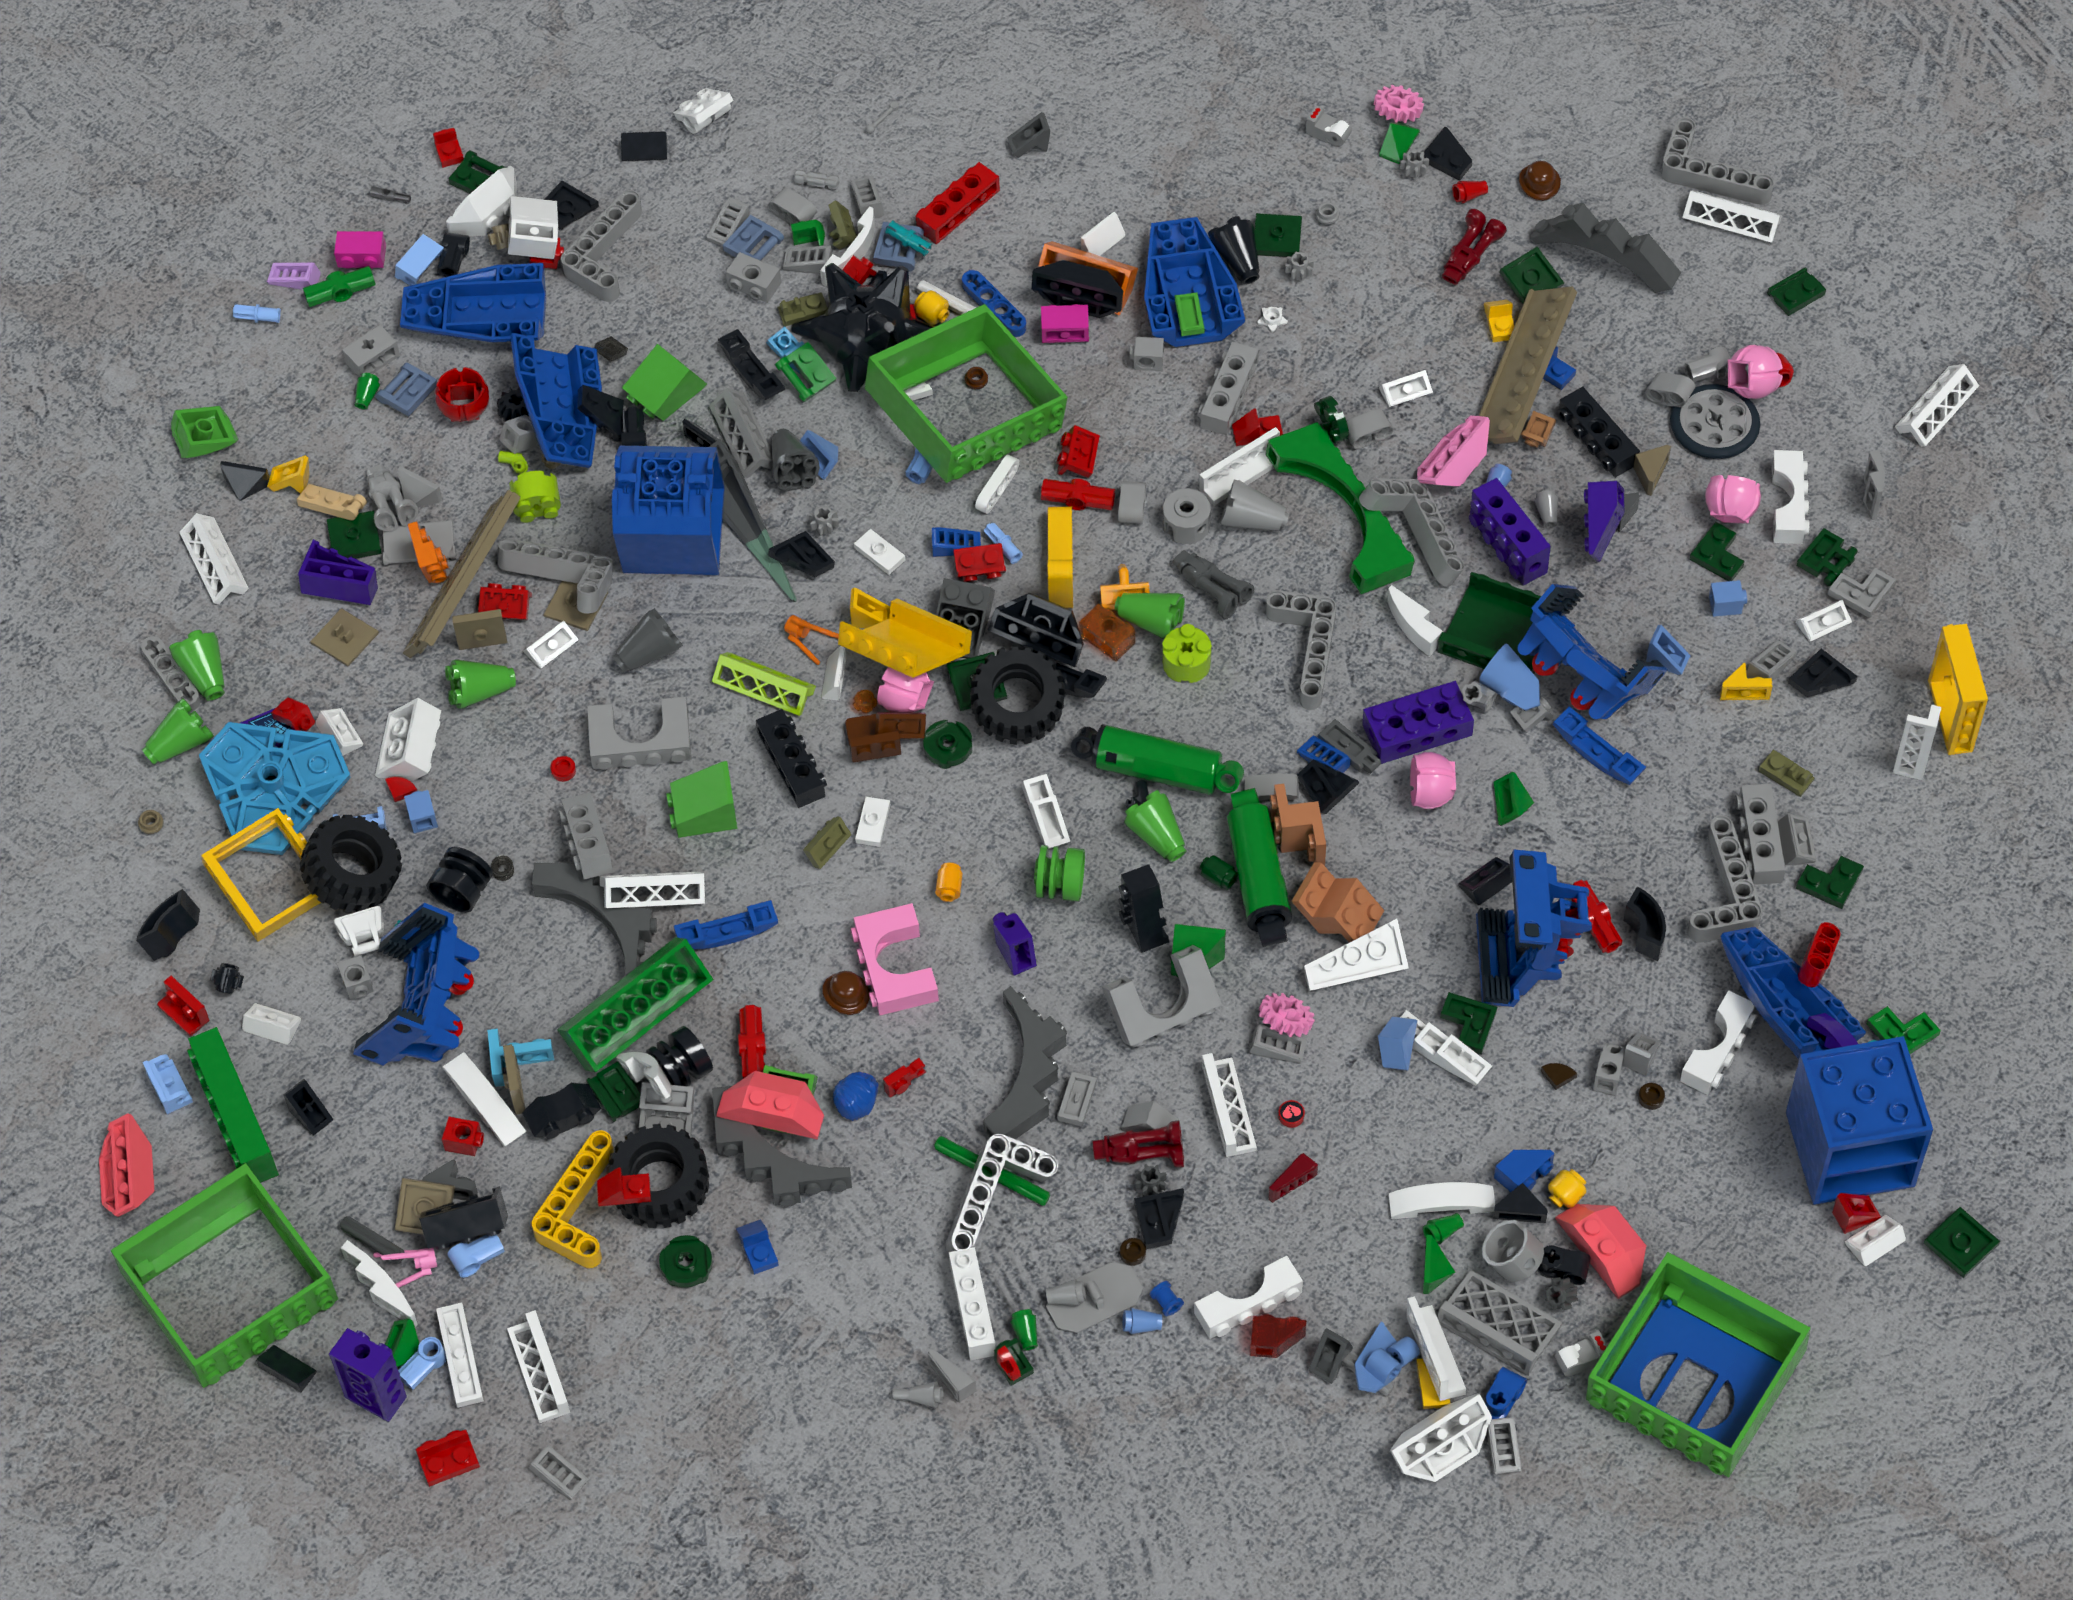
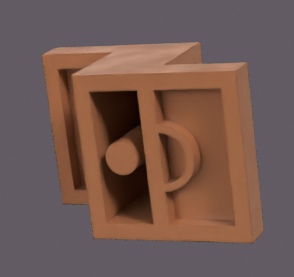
[1269,784,1326,866]
[1291,862,1385,943]

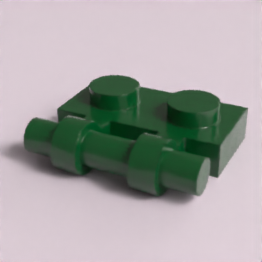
[1796,528,1858,586]

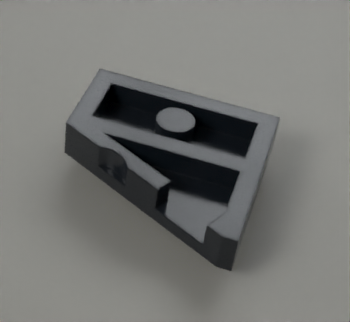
[1788,648,1858,698]
[1134,1188,1184,1249]

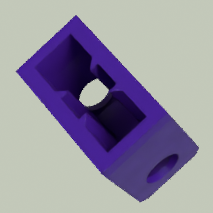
[993,912,1037,976]

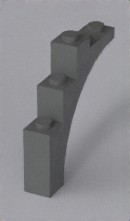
[1530,203,1681,293]
[532,863,657,976]
[983,986,1067,1150]
[712,1086,852,1207]

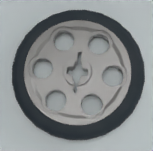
[1670,384,1761,459]

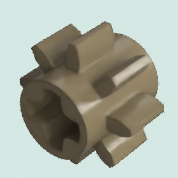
[488,223,509,250]

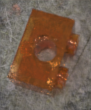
[1079,603,1135,662]

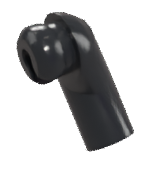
[1125,780,1149,809]

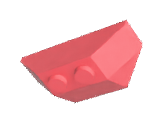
[717,1071,824,1140]
[99,1113,155,1217]
[1555,1204,1646,1299]

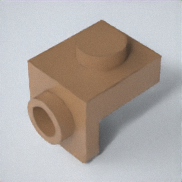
[1521,411,1556,448]

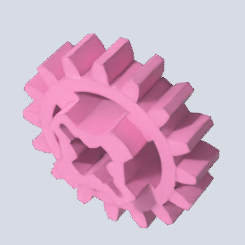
[1373,85,1424,123]
[1259,993,1315,1037]

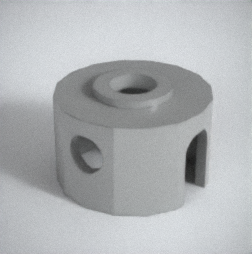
[1163,488,1211,544]
[1482,1220,1544,1282]

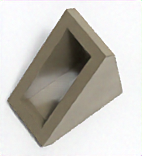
[1633,445,1671,496]

